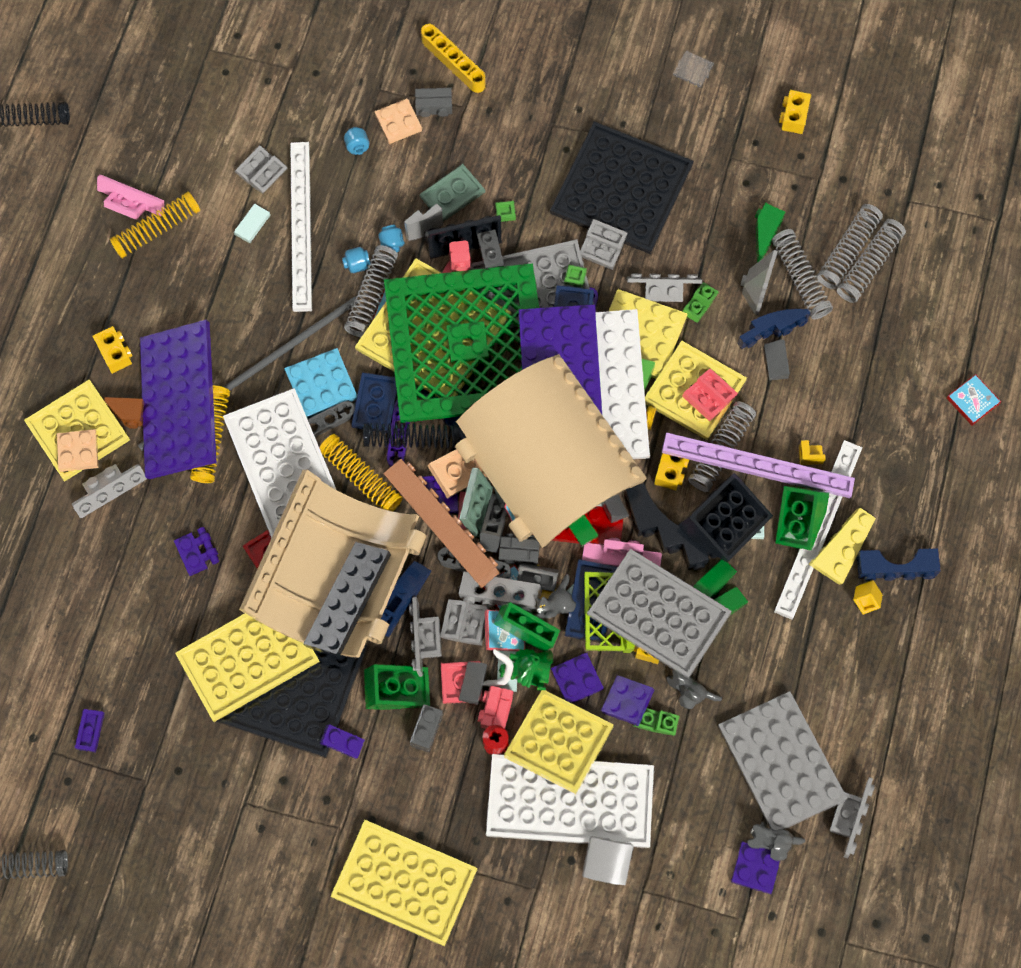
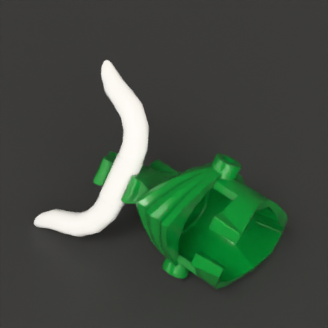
[483,649,553,690]

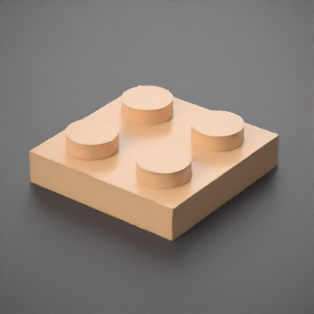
[375,98,422,144]
[57,429,99,472]

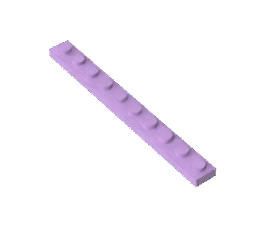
[662,433,855,498]

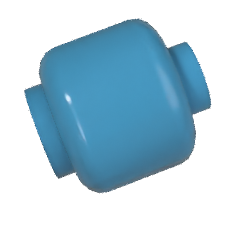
[344,127,369,155]
[378,225,404,254]
[342,247,370,273]

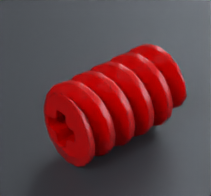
[483,725,509,755]

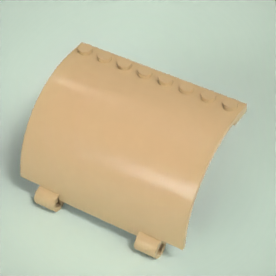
[455,354,647,548]
[239,470,427,658]

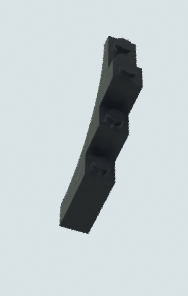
[625,484,740,571]

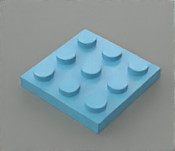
[285,348,357,419]

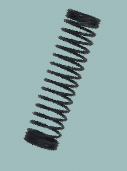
[0,102,70,127]
[363,423,460,449]

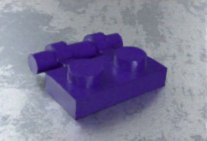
[174,527,219,576]

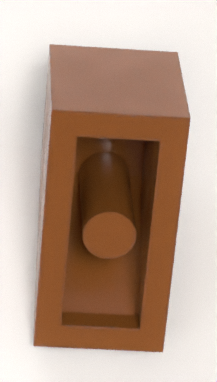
[104,397,144,429]

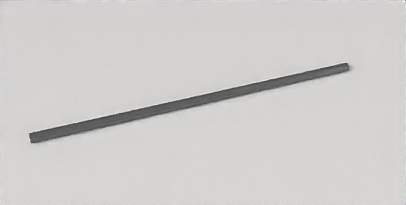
[138,297,358,451]

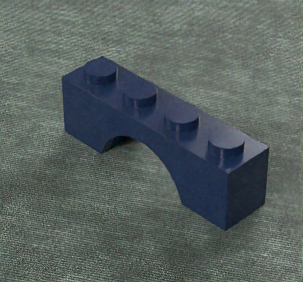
[857,548,940,581]

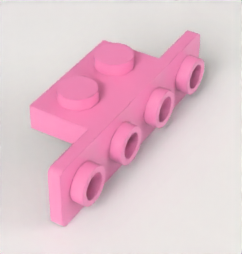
[97,175,164,220]
[582,538,662,567]

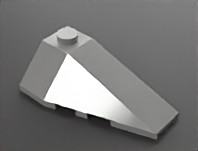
[740,250,778,315]

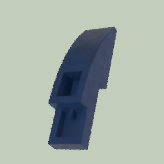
[737,309,811,350]
[381,561,431,637]

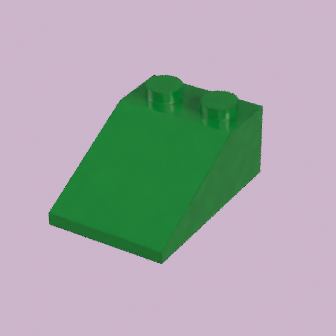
[775,486,829,550]
[364,664,430,710]

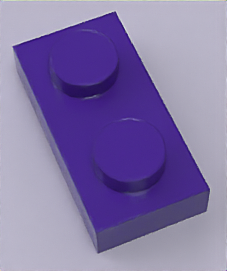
[75,709,105,752]
[320,725,365,759]

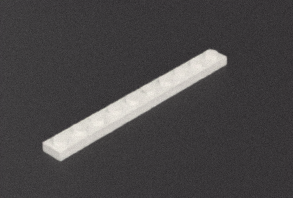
[291,142,312,312]
[774,440,862,620]

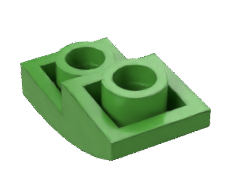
[682,282,719,323]
[633,708,679,736]

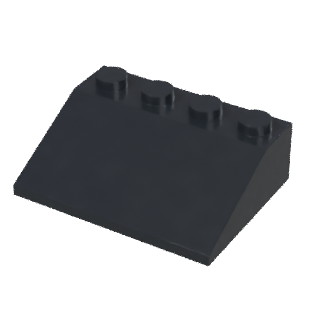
[424,215,502,259]
[678,473,773,562]

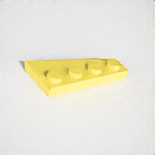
[809,508,876,585]

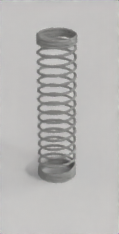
[817,204,883,289]
[837,219,906,303]
[772,229,833,319]
[344,245,398,337]
[688,401,756,492]

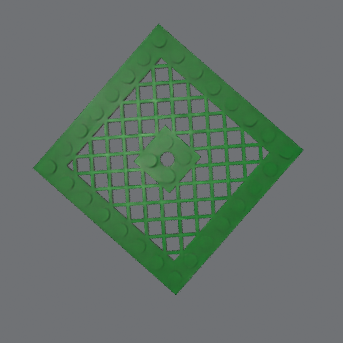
[384,263,539,423]

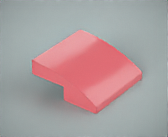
[682,368,738,421]

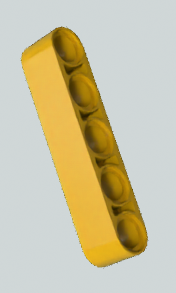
[421,24,486,93]

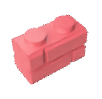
[449,241,470,272]
[478,686,514,729]

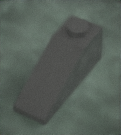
[479,493,507,553]

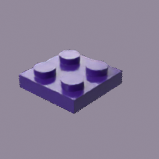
[551,653,603,703]
[601,675,654,726]
[731,842,780,894]

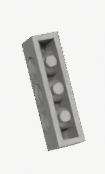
[459,572,542,613]

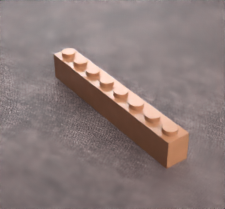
[383,459,499,588]

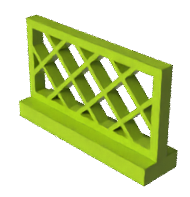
[584,572,635,653]

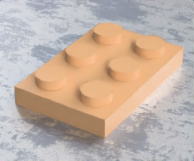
[428,449,487,499]

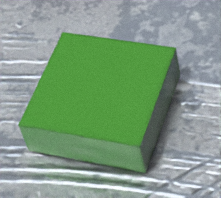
[495,201,516,222]
[564,265,587,288]

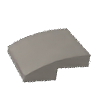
[235,145,288,193]
[404,204,443,240]
[580,219,628,270]
[440,599,490,646]
[582,836,634,885]

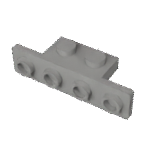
[627,273,702,302]
[72,464,147,518]
[409,597,442,677]
[830,777,875,858]

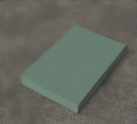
[420,164,485,222]
[459,468,493,538]

